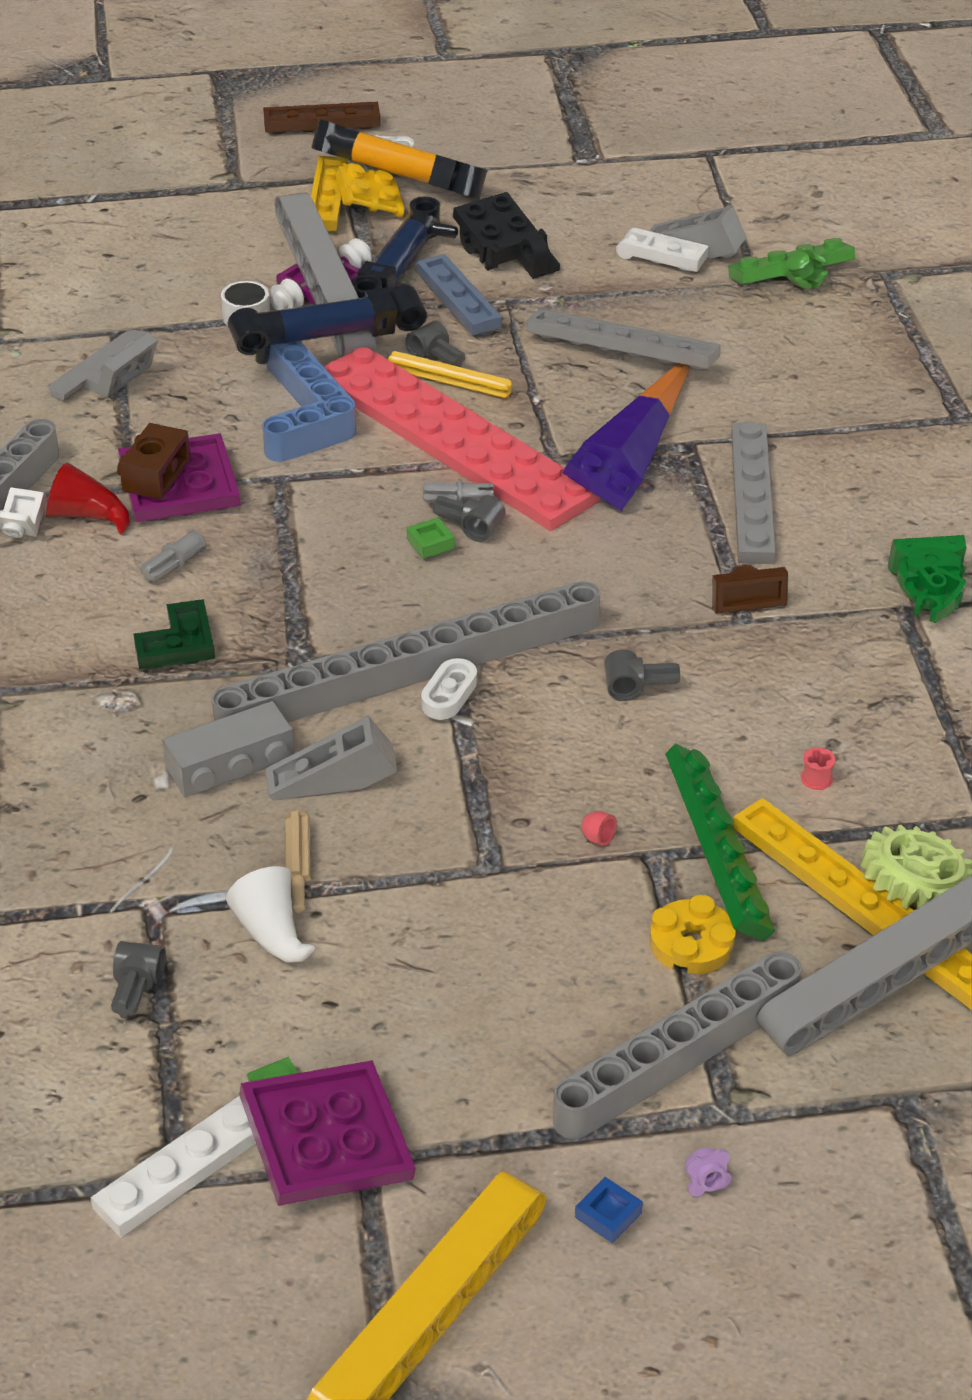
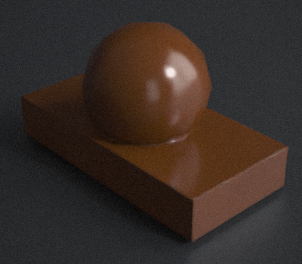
[712,564,788,614]

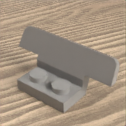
[49,330,158,401]

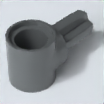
[405,320,466,367]
[433,495,506,542]
[604,650,680,701]
[111,941,166,1018]

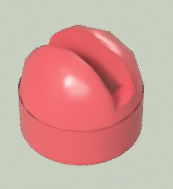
[581,811,617,846]

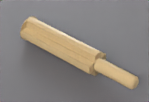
[285,810,311,913]

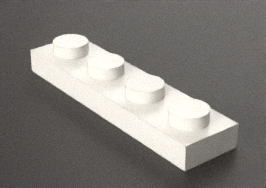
[90,1096,256,1238]

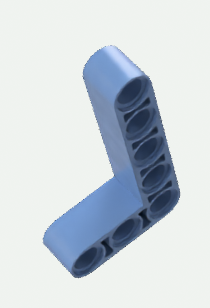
[262,341,356,462]

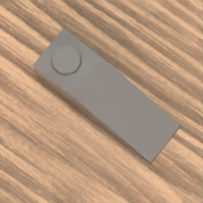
[649,205,746,259]
[266,716,397,801]

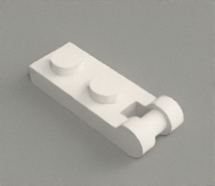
[616,228,709,272]

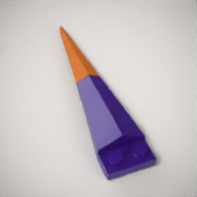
[562,363,689,511]

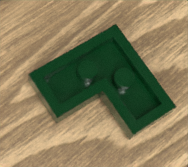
[133,599,215,670]

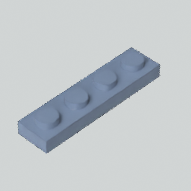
[417,254,502,336]

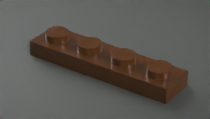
[263,101,381,134]

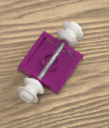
[270,238,372,310]

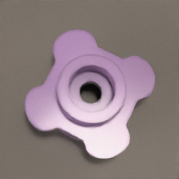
[685,1148,732,1197]

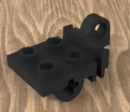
[453,192,560,279]

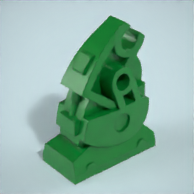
[887,535,967,623]

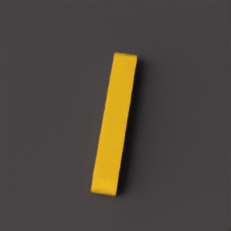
[307,1171,546,1400]

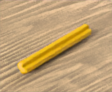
[388,351,512,399]

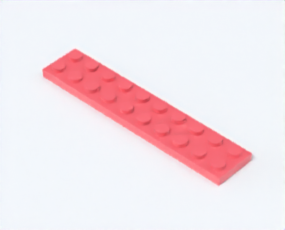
[324,347,600,531]

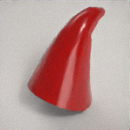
[46,462,130,534]

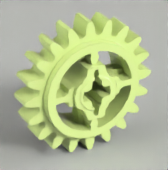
[860,825,972,909]

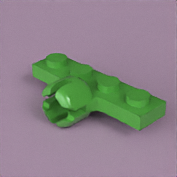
[728,238,855,289]

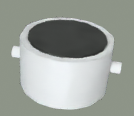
[221,281,270,326]

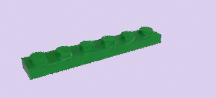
[665,743,775,941]

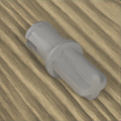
[423,479,494,503]
[141,530,206,582]

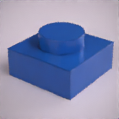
[575,1177,643,1243]

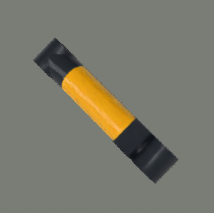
[311,119,488,200]

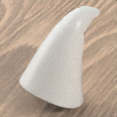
[226,866,315,963]

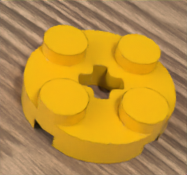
[649,895,736,975]

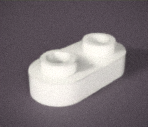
[421,658,477,720]

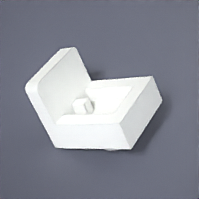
[0,487,48,538]

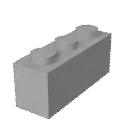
[162,701,294,797]

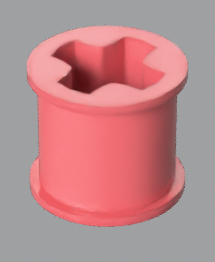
[801,747,836,790]

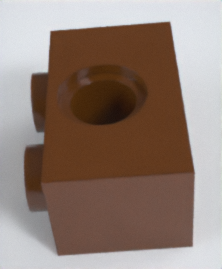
[117,423,191,500]

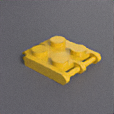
[335,163,404,218]

